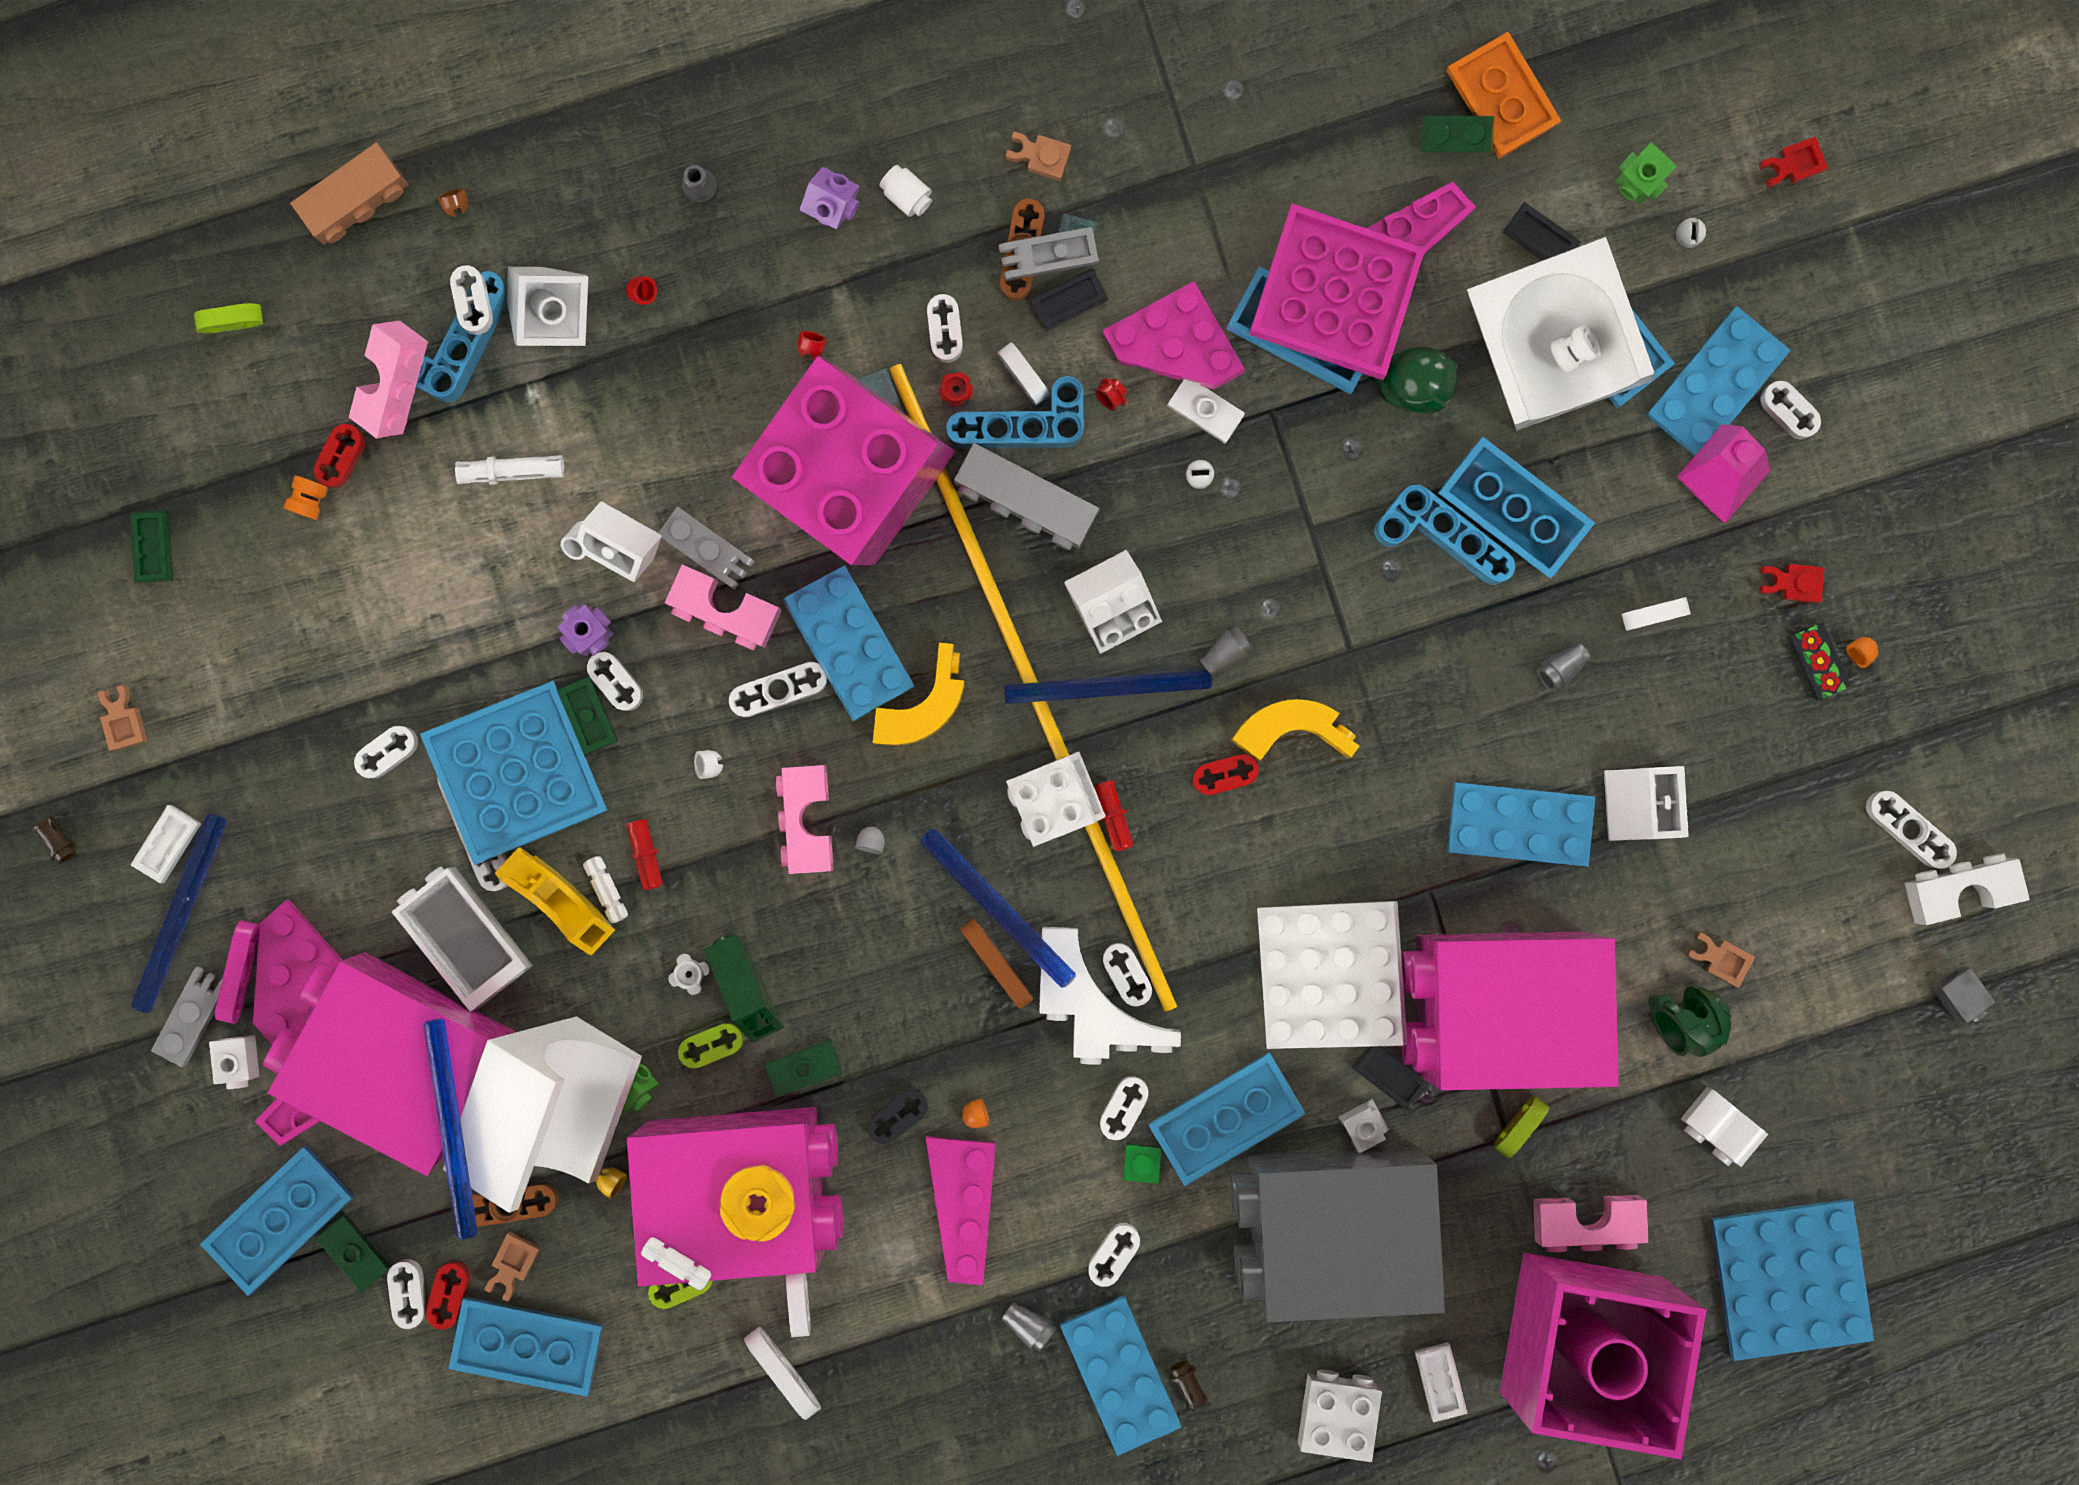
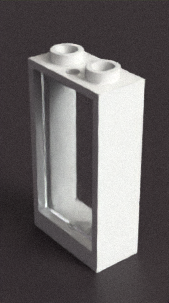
[392,866,533,1012]

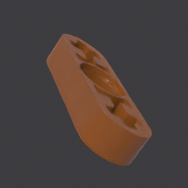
[1000,199,1044,302]
[960,918,1035,1010]
[454,1183,559,1228]

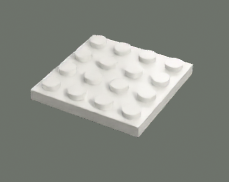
[1257,901,1407,1049]

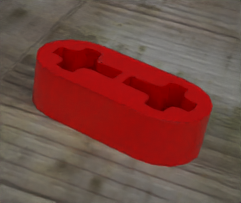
[314,424,365,488]
[1192,754,1259,795]
[426,1261,471,1330]

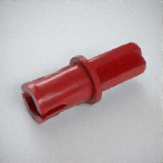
[1094,780,1133,851]
[626,819,663,890]

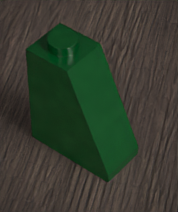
[704,934,784,1043]

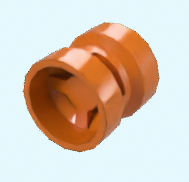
[283,475,329,520]

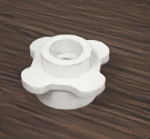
[668,954,710,995]

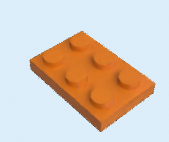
[1446,32,1561,159]

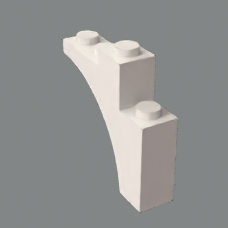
[1040,927,1181,1064]

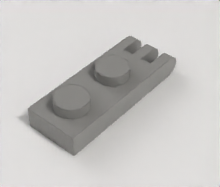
[999,227,1099,280]
[659,506,755,590]
[151,966,223,1067]

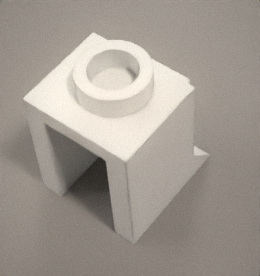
[1338,1098,1389,1153]

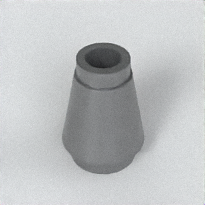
[682,165,717,203]
[1200,626,1253,676]
[1537,643,1591,691]
[1002,1303,1056,1352]

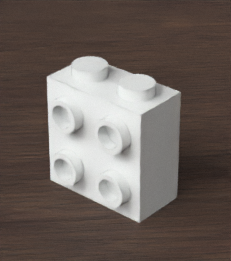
[1006,752,1106,847]
[1298,1369,1382,1462]

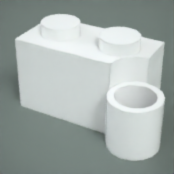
[561,501,662,582]

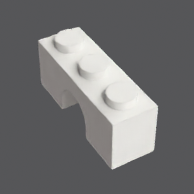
[1905,853,2030,925]

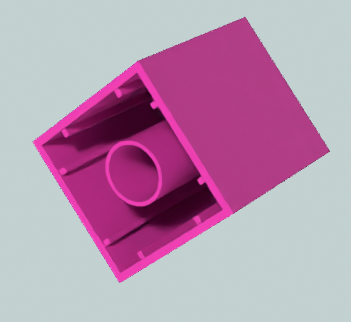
[732,356,956,565]
[1401,932,1619,1090]
[263,952,515,1176]
[627,1107,844,1287]
[1500,1252,1707,1459]

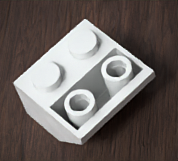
[1064,550,1162,654]
[1604,766,1688,841]

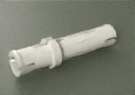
[455,455,564,485]

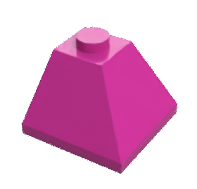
[1677,424,1770,523]

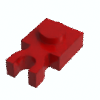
[1758,136,1828,189]
[1759,564,1825,603]

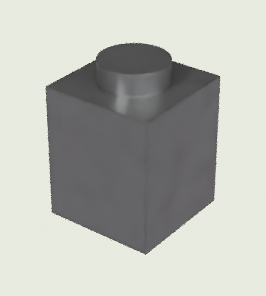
[1930,966,1996,1023]

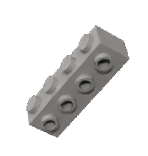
[954,443,1099,550]

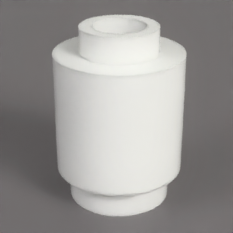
[879,165,932,217]

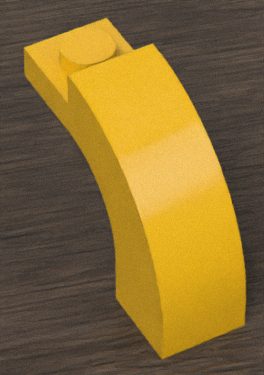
[873,643,965,745]
[1230,699,1359,761]
[495,847,615,956]

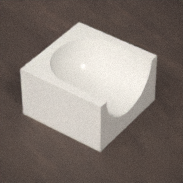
[1467,237,1655,431]

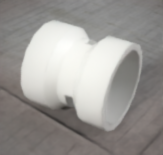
[1551,324,1601,373]

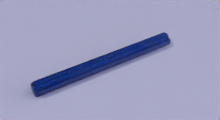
[1004,670,1212,704]
[131,813,227,1013]
[921,829,1076,988]
[423,1018,478,1240]

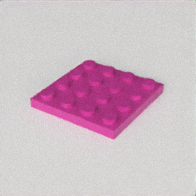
[1249,203,1425,380]

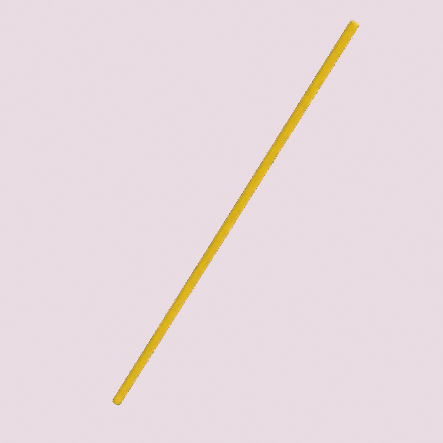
[889,364,1177,1012]

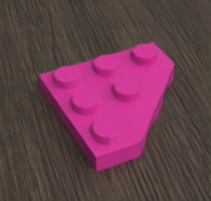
[1102,281,1245,389]
[253,900,342,1045]

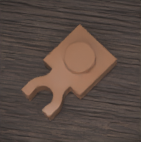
[1006,131,1071,182]
[97,685,148,751]
[1685,932,1755,988]
[484,1232,541,1302]

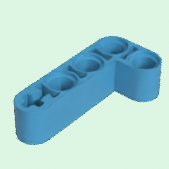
[416,271,507,402]
[946,376,1084,448]
[1374,485,1515,585]

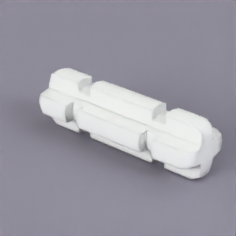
[583,856,628,923]
[641,1237,711,1290]

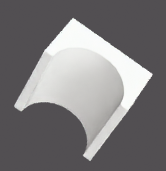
[443,1017,642,1213]

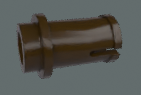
[33,817,77,864]
[1169,1360,1207,1409]

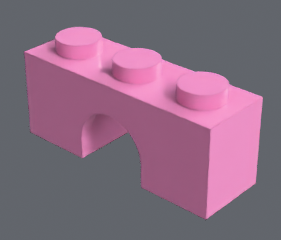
[349,321,428,439]
[665,565,782,651]
[776,765,834,874]
[1533,1195,1648,1252]

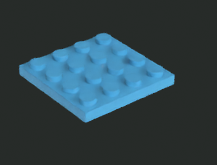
[420,681,608,865]
[1710,1198,1874,1361]

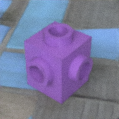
[800,167,860,229]
[558,604,614,657]

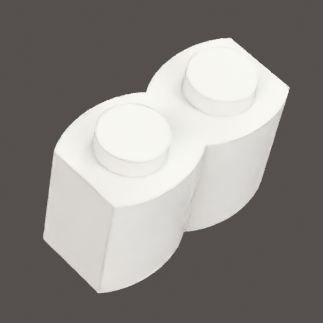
[1681,1087,1768,1167]

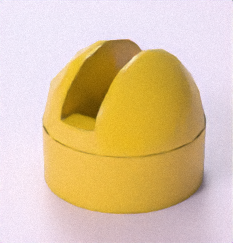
[596,1167,627,1199]

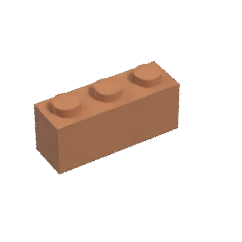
[290,142,409,245]

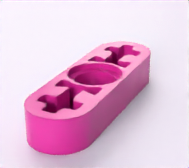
[215,920,259,1024]

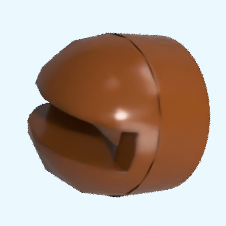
[438,188,469,217]

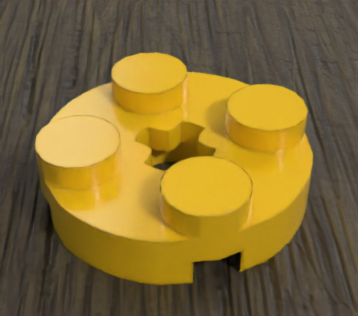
[720,1165,796,1242]

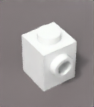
[209,1035,260,1089]

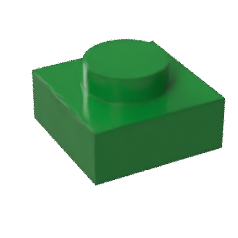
[1123,1143,1162,1184]

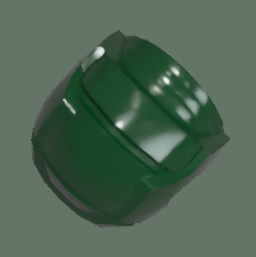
[1374,347,1458,414]
[1648,986,1732,1057]

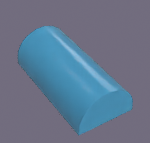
[1226,266,1362,395]
[1438,437,1595,579]

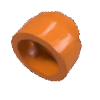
[1846,637,1878,668]
[962,1098,989,1128]

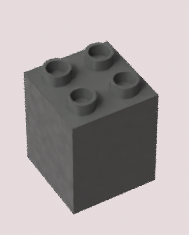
[1231,1145,1445,1323]

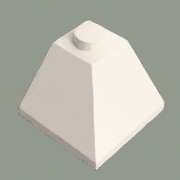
[507,266,588,346]

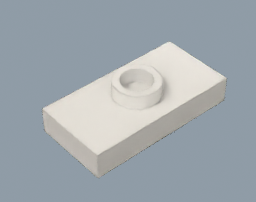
[1167,380,1245,444]
[131,805,202,883]
[1414,1342,1468,1422]

